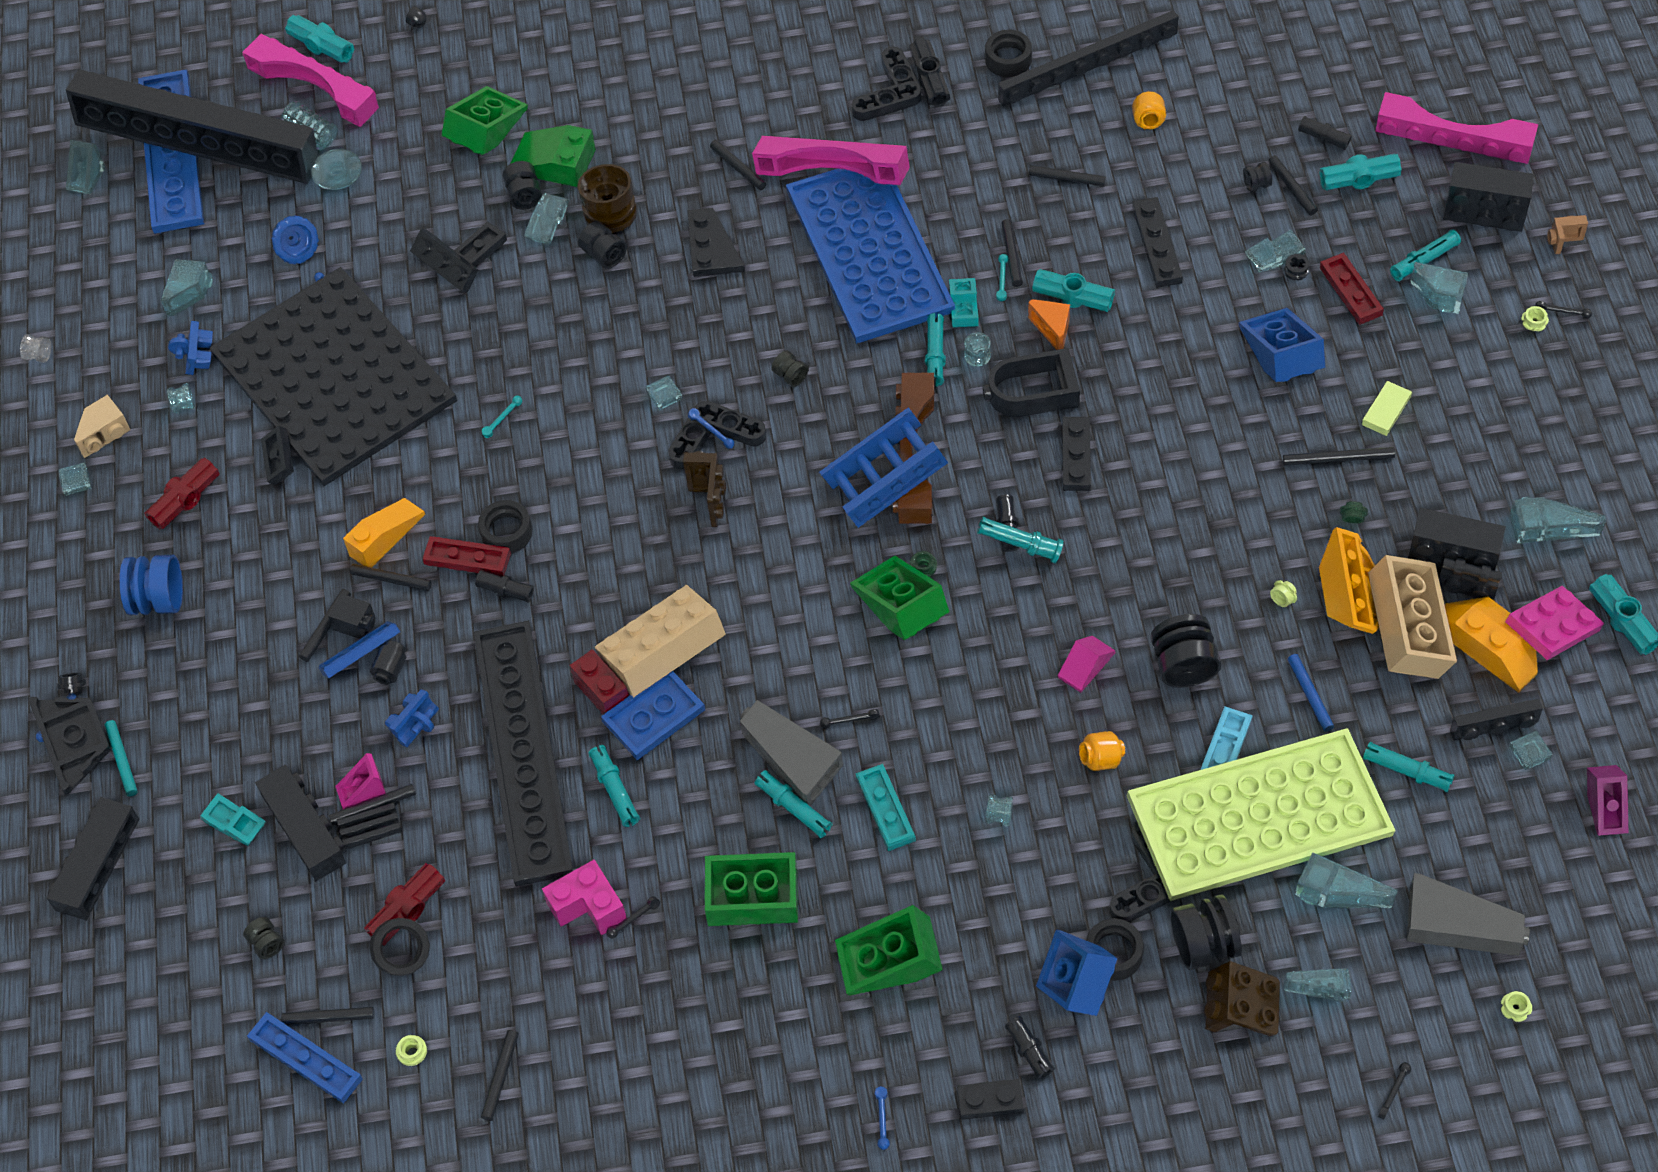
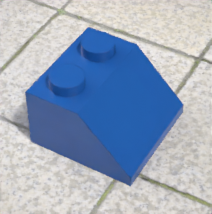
[1036,930,1118,1016]

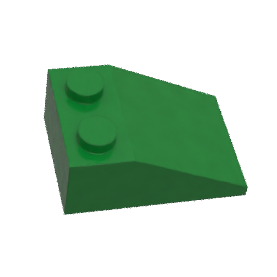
[442,86,528,155]
[510,125,596,187]
[850,556,950,640]
[835,905,943,996]

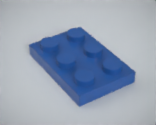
[601,671,705,760]

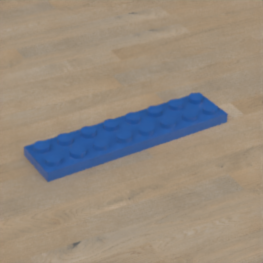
[138,69,204,234]

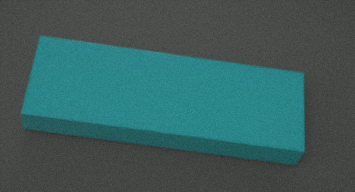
[856,764,916,851]

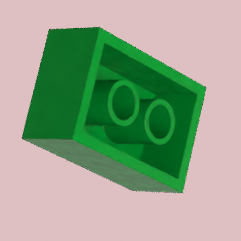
[705,852,798,926]

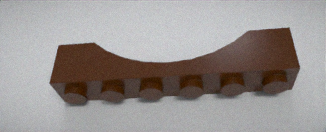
[893,373,935,524]

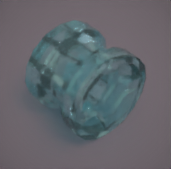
[964,332,991,367]
[167,383,195,414]
[986,794,1014,827]

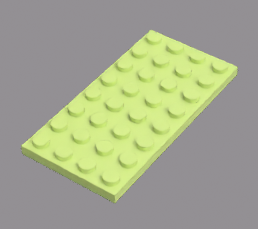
[1127,728,1395,901]

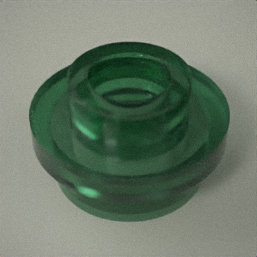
[1339,501,1368,524]
[909,551,937,577]

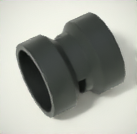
[771,350,809,387]
[243,917,285,959]

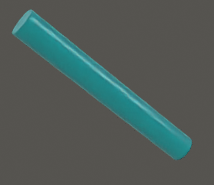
[104,720,138,797]

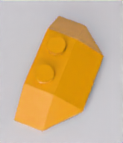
[1319,527,1379,634]
[1445,597,1538,693]

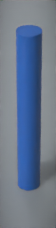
[1287,654,1335,732]

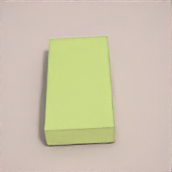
[1362,381,1412,436]

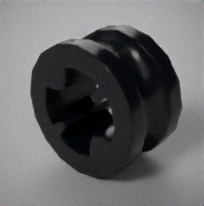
[1285,254,1309,280]

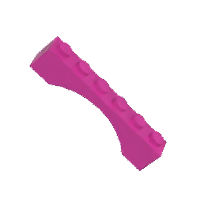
[242,34,379,127]
[1375,92,1538,164]
[752,136,910,185]

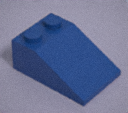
[1239,308,1325,382]

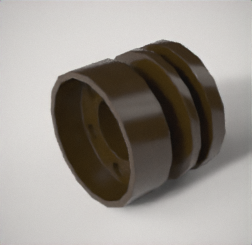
[577,164,637,233]

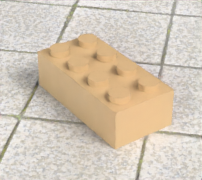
[1368,555,1457,679]
[595,585,726,697]

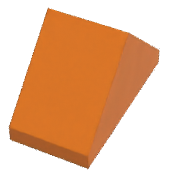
[1028,299,1070,350]

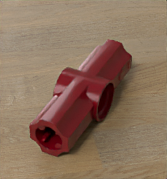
[144,458,220,530]
[364,863,445,946]

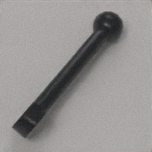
[1535,301,1592,319]
[820,709,880,729]
[606,896,660,939]
[1378,1062,1412,1120]

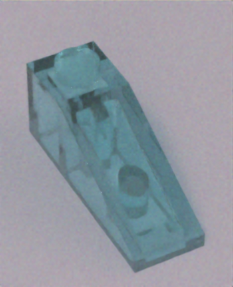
[1510,497,1606,543]
[1295,853,1398,908]

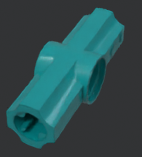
[285,15,355,63]
[1319,154,1402,190]
[1032,269,1115,312]
[1589,574,1658,655]

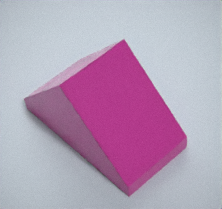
[1058,636,1115,693]
[336,753,386,809]

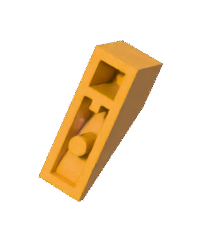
[343,498,425,568]

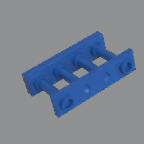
[819,407,948,528]

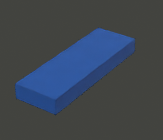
[318,621,400,678]

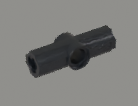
[909,37,950,107]

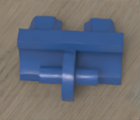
[168,321,213,375]
[385,689,439,747]

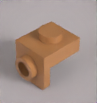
[1547,215,1588,254]

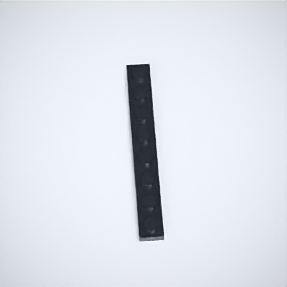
[998,10,1179,107]

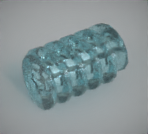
[281,101,338,150]

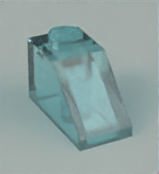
[161,259,212,316]
[1411,262,1468,314]

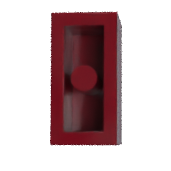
[569,649,629,715]

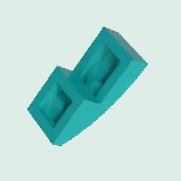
[949,278,979,327]
[200,793,266,846]

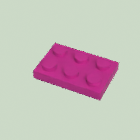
[1505,586,1604,660]

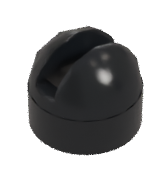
[406,6,426,28]

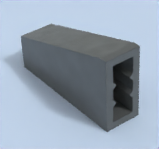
[740,700,843,806]
[1407,873,1530,956]

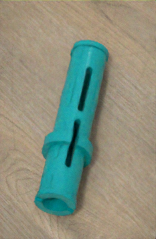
[1390,230,1461,281]
[925,313,946,387]
[1363,742,1455,793]
[588,745,640,827]
[754,770,833,838]

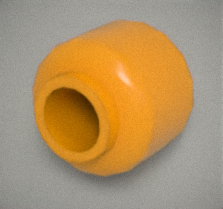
[1132,91,1166,130]
[1079,731,1125,771]

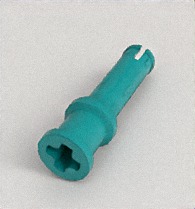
[977,516,1063,564]

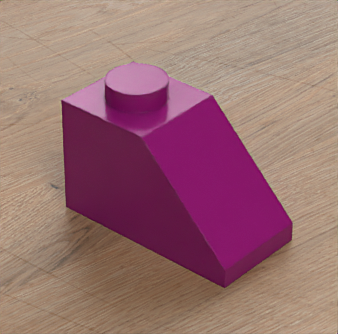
[1587,765,1629,836]

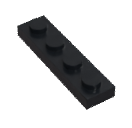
[1132,197,1183,288]

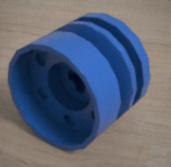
[120,554,183,615]

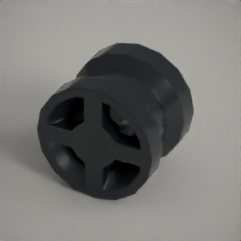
[1243,162,1272,192]

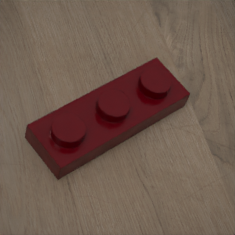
[1320,252,1384,325]
[422,536,511,577]

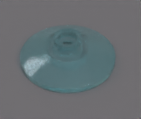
[311,149,362,190]

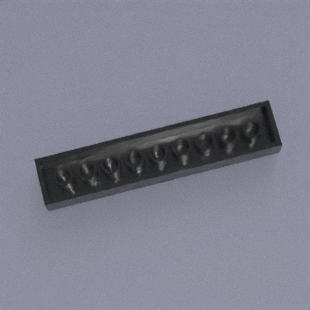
[66,69,319,184]

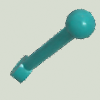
[996,254,1008,301]
[482,396,523,438]

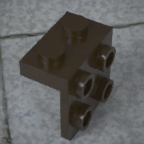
[683,451,726,527]
[1204,961,1280,1036]

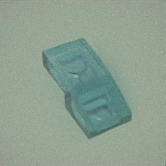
[524,193,569,245]
[1245,230,1306,272]

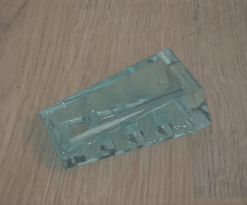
[1283,968,1352,1002]

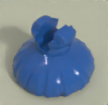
[271,215,319,264]

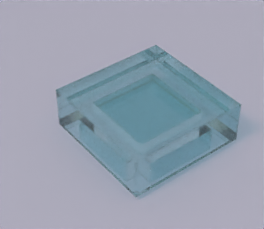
[645,376,682,410]
[58,462,92,496]
[1509,731,1552,770]

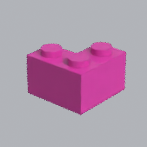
[542,859,627,935]

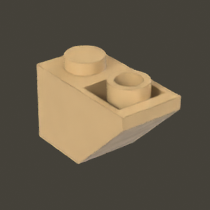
[74,395,130,458]

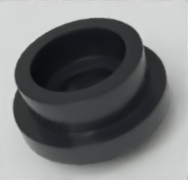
[57,672,87,693]

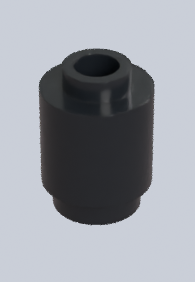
[370,641,406,685]

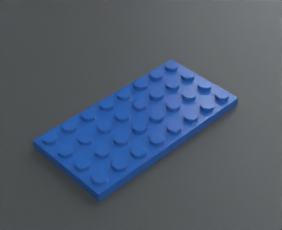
[786,168,955,344]

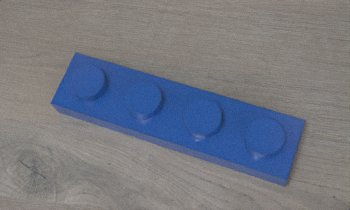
[247,1012,363,1104]

